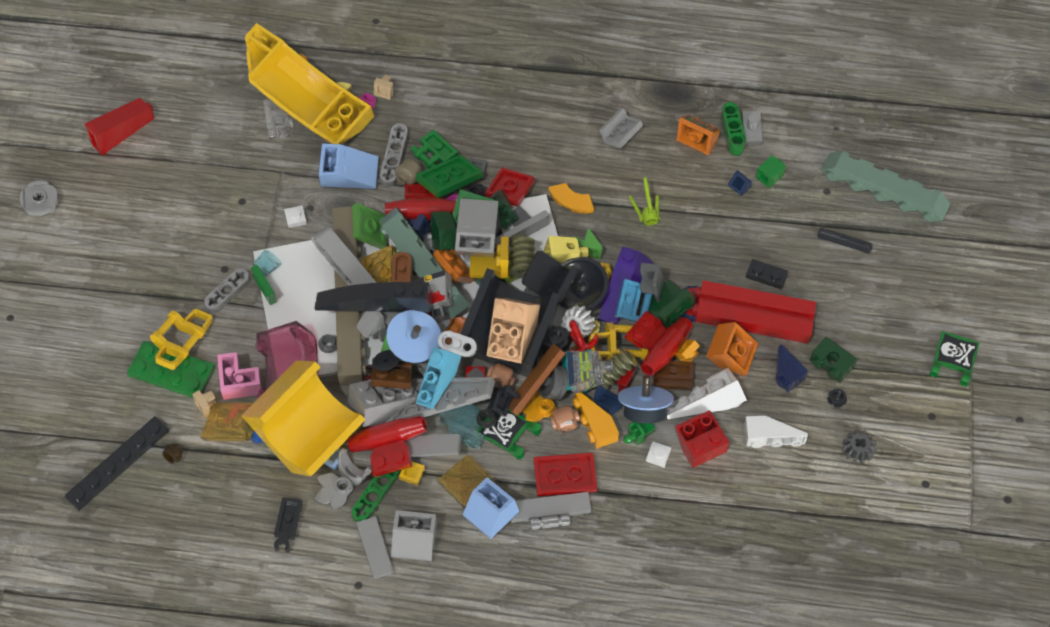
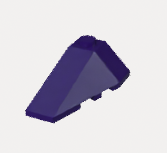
[598,246,654,325]

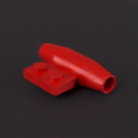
[385,184,456,221]
[624,311,693,376]
[347,416,427,477]

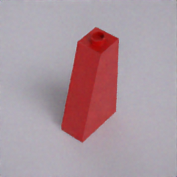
[84,98,154,156]

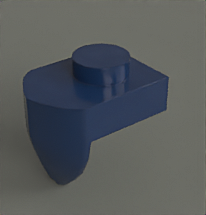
[594,385,623,416]

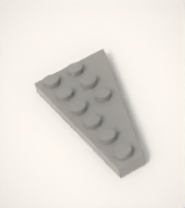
[370,377,495,427]

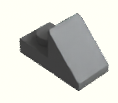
[356,311,387,342]

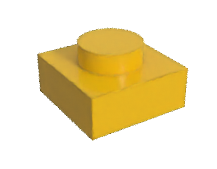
[399,462,425,486]

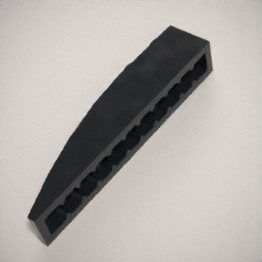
[314,282,432,312]

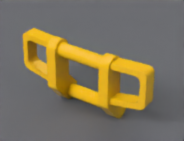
[150,309,213,370]
[589,322,648,360]

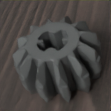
[842,429,876,464]

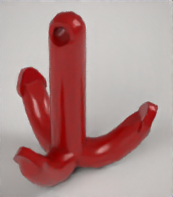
[569,320,598,356]

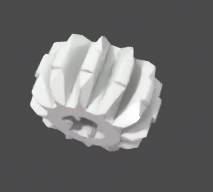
[562,305,595,338]

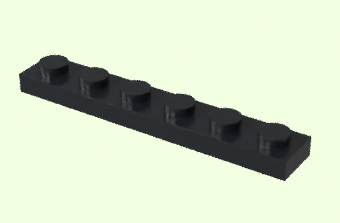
[64,416,169,511]

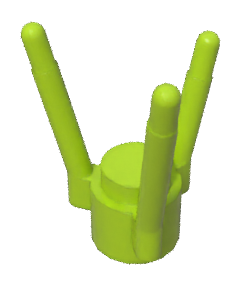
[628,177,660,226]

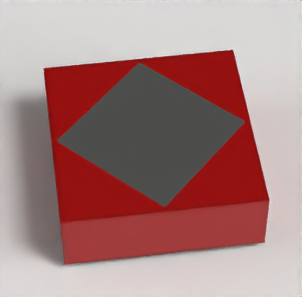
[466,366,485,378]

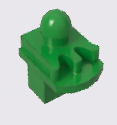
[623,421,655,445]

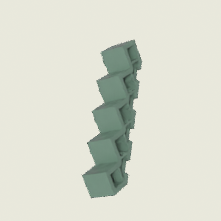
[821,151,951,222]
[379,207,470,319]

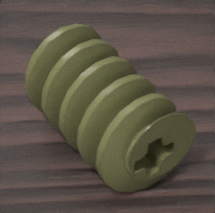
[510,235,535,278]
[595,348,638,389]

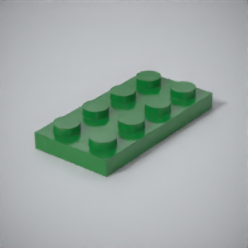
[127,340,215,398]

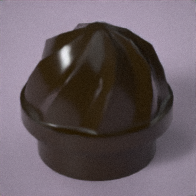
[162,443,183,464]

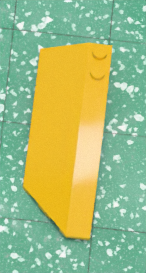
[245,23,374,145]

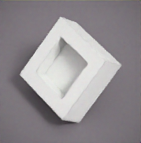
[284,205,307,228]
[646,442,671,468]

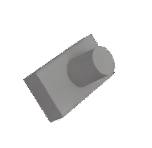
[742,111,763,146]

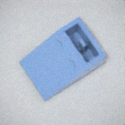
[319,144,379,189]

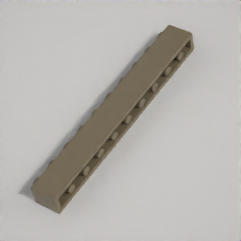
[332,207,366,385]

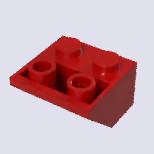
[675,410,729,468]

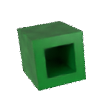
[755,155,786,189]

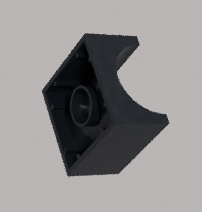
[460,268,560,377]

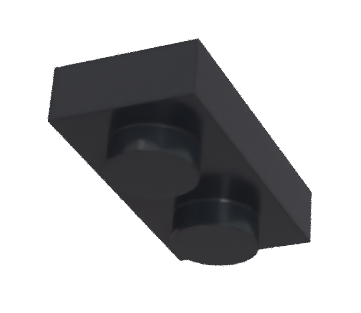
[746,259,788,290]

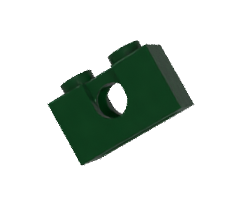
[809,337,857,383]

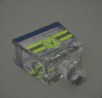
[567,351,614,394]

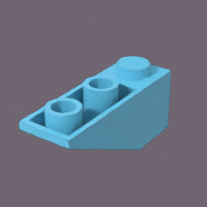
[415,347,461,409]

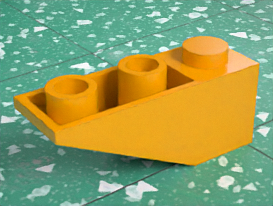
[572,391,619,449]

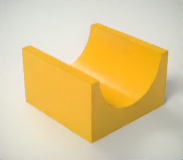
[241,360,365,476]

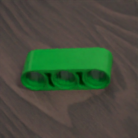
[721,102,746,156]

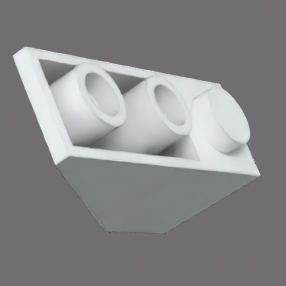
[744,416,808,448]

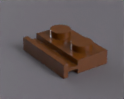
[653,361,693,390]

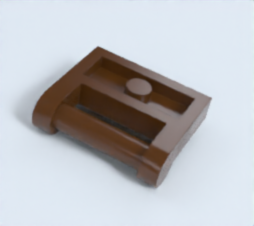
[371,358,412,389]

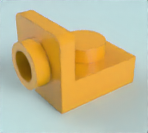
[675,339,700,362]

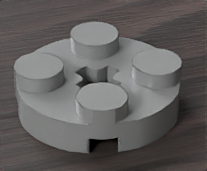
[20,181,59,216]

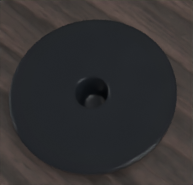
[372,350,400,371]

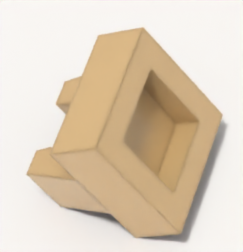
[374,75,393,100]
[193,390,216,418]

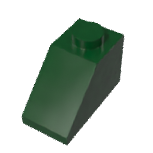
[431,211,457,250]

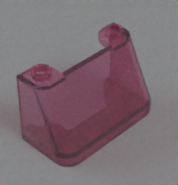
[255,321,319,399]

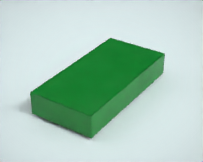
[251,265,277,305]

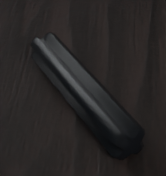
[817,228,873,253]

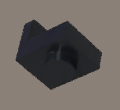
[487,385,521,417]

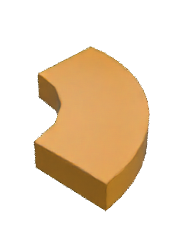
[548,183,594,214]

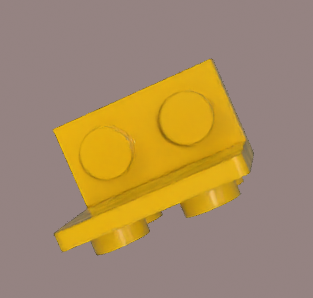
[470,236,509,279]

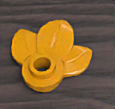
[521,391,556,422]

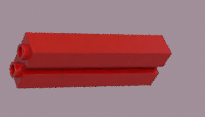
[693,280,816,344]

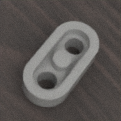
[438,331,477,357]

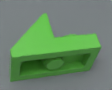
[566,228,602,260]

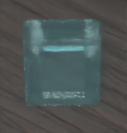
[253,250,282,277]

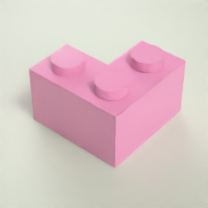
[217,352,263,400]

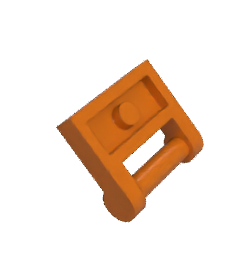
[432,249,477,284]

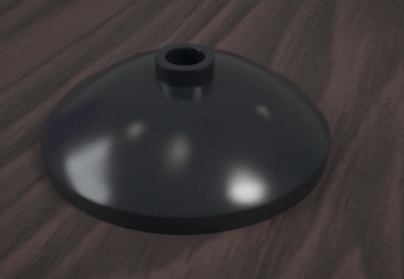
[559,257,609,311]

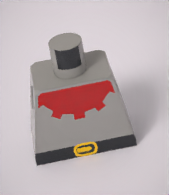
[411,270,453,320]

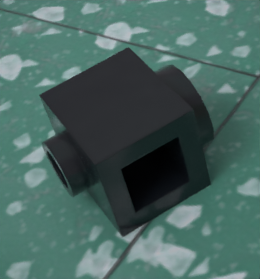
[543,325,570,353]

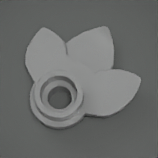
[315,473,353,510]

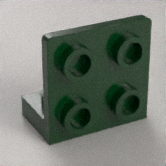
[642,280,695,328]

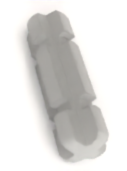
[530,514,570,530]

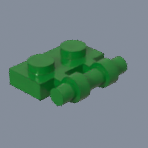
[410,129,458,169]

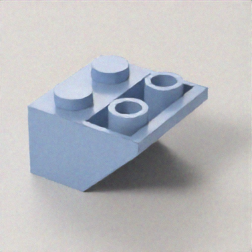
[463,477,519,539]

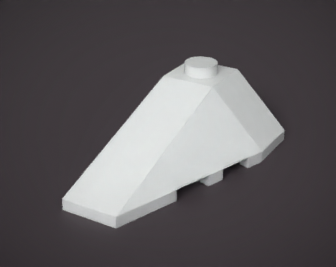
[666,368,747,419]

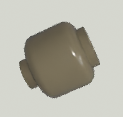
[395,159,422,186]

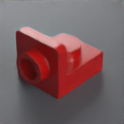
[616,367,636,393]

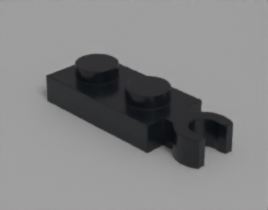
[274,497,303,553]

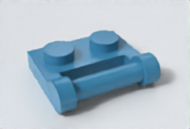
[614,279,652,323]

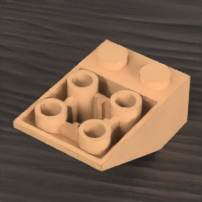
[486,298,540,363]

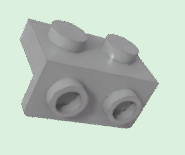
[600,108,643,149]

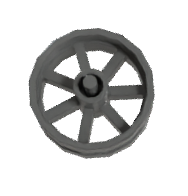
[539,365,568,401]

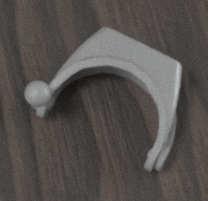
[338,448,372,486]

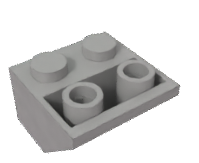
[391,510,437,562]

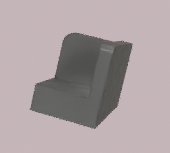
[640,263,665,302]

